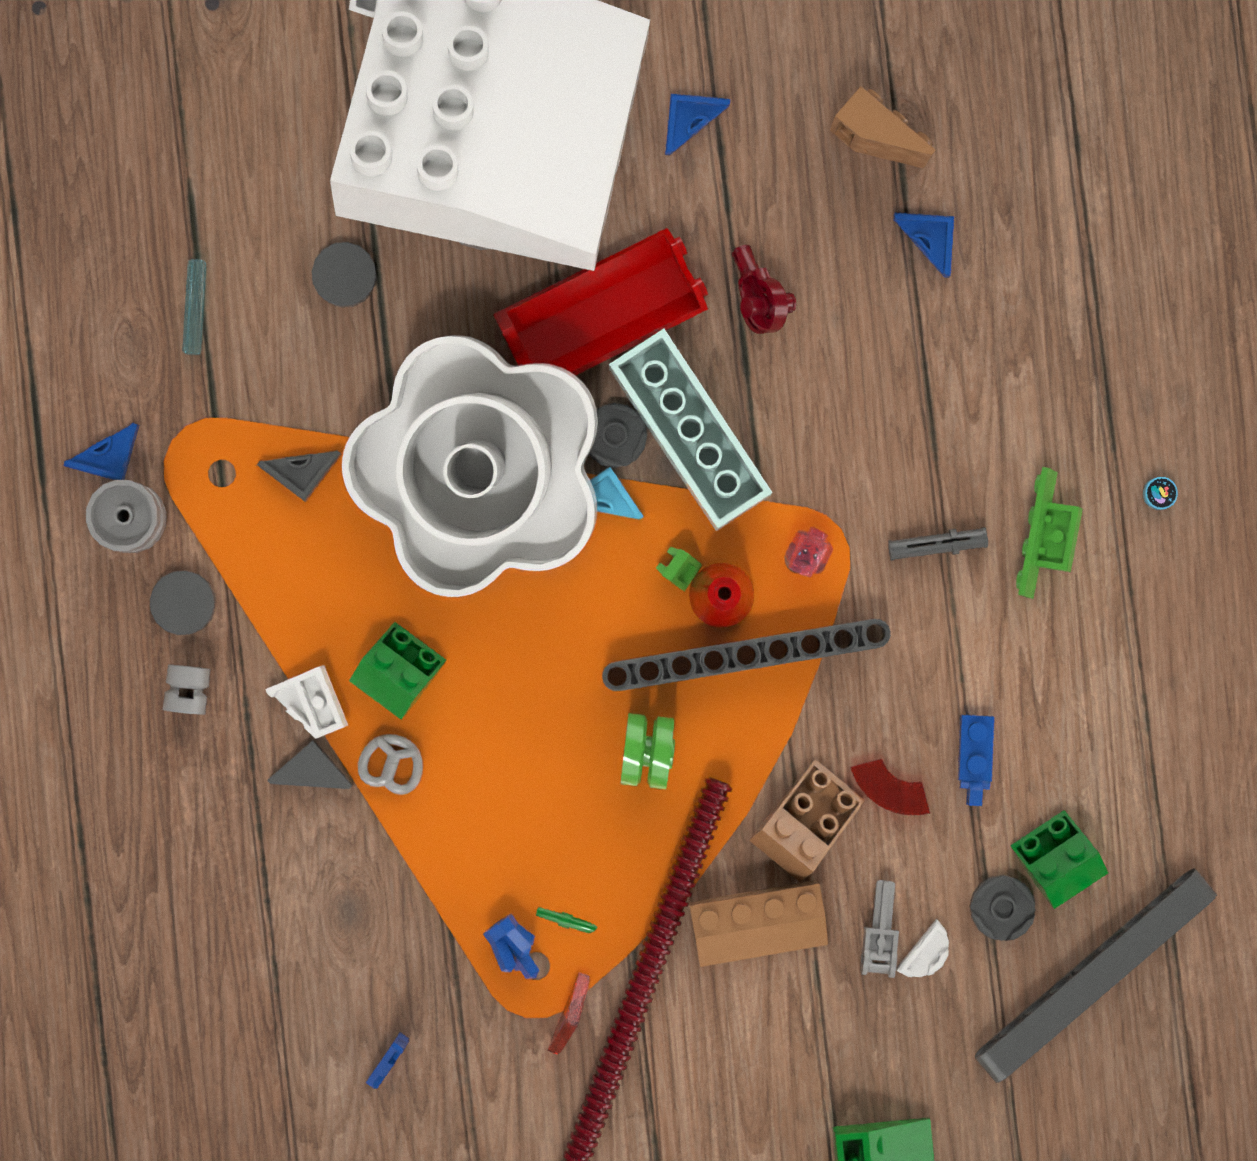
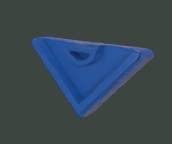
[665,94,730,156]
[893,213,954,278]
[63,423,140,480]
[366,1032,409,1089]

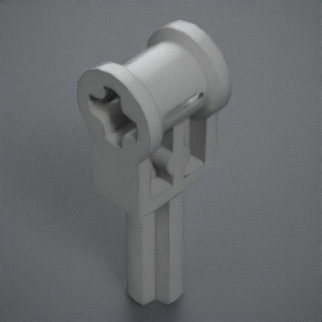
[860,880,899,978]

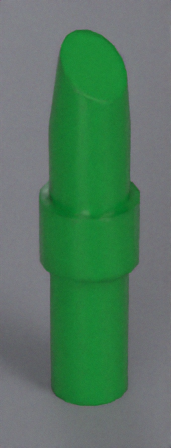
[536,907,597,933]

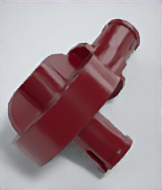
[731,244,797,334]

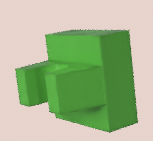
[656,547,702,591]

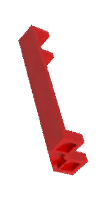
[493,228,708,376]

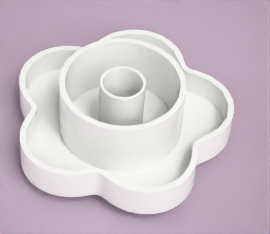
[342,335,598,597]

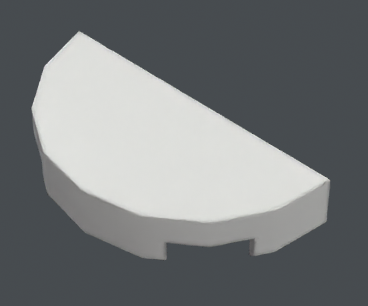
[896,919,949,977]

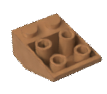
[829,86,936,169]
[749,759,865,882]

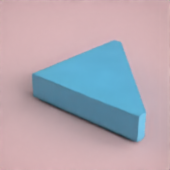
[590,467,644,520]

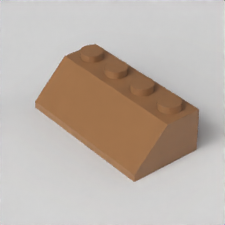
[689,880,829,967]

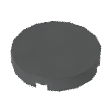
[312,242,377,308]
[589,403,647,468]
[150,571,216,635]
[970,875,1036,941]

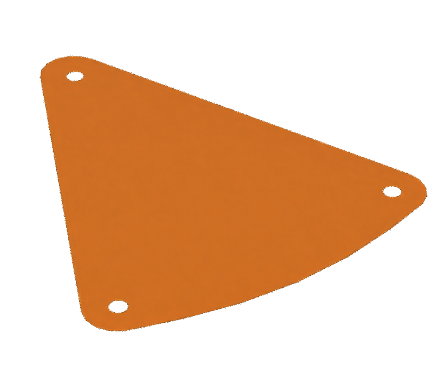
[164,418,850,1018]

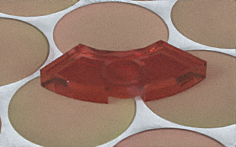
[850,758,930,816]

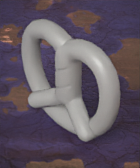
[358,734,423,795]

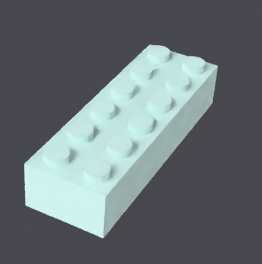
[609,329,773,531]

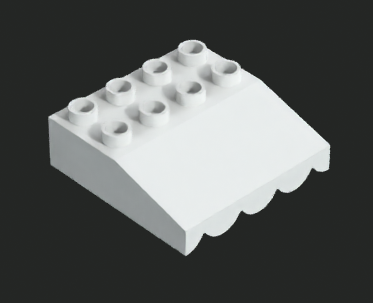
[330,0,650,271]

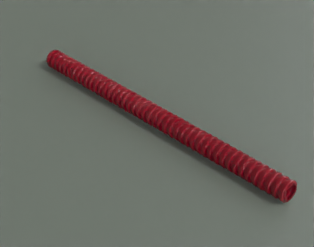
[562,777,732,1161]

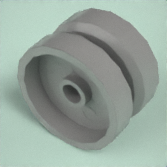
[86,480,167,553]

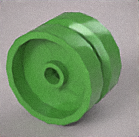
[620,713,675,790]

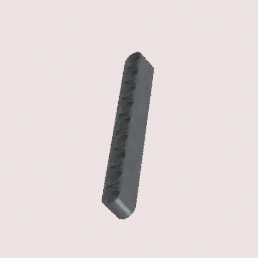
[602,619,891,691]
[975,868,1217,1083]

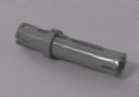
[888,527,988,561]

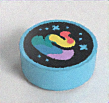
[1143,477,1178,510]

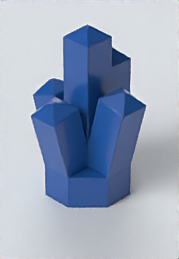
[483,914,539,979]

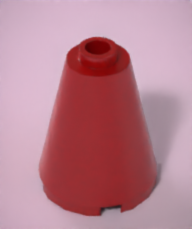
[689,563,754,628]

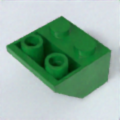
[349,622,447,720]
[1010,810,1108,909]

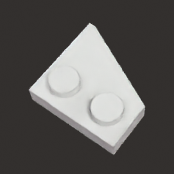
[265,665,348,739]

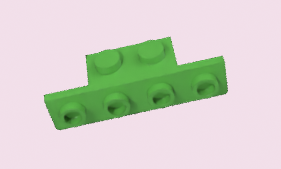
[1016,467,1083,599]

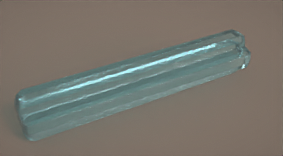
[182,259,206,355]

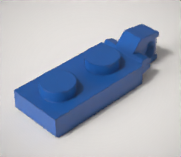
[957,715,994,806]

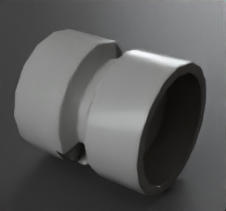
[162,664,211,715]

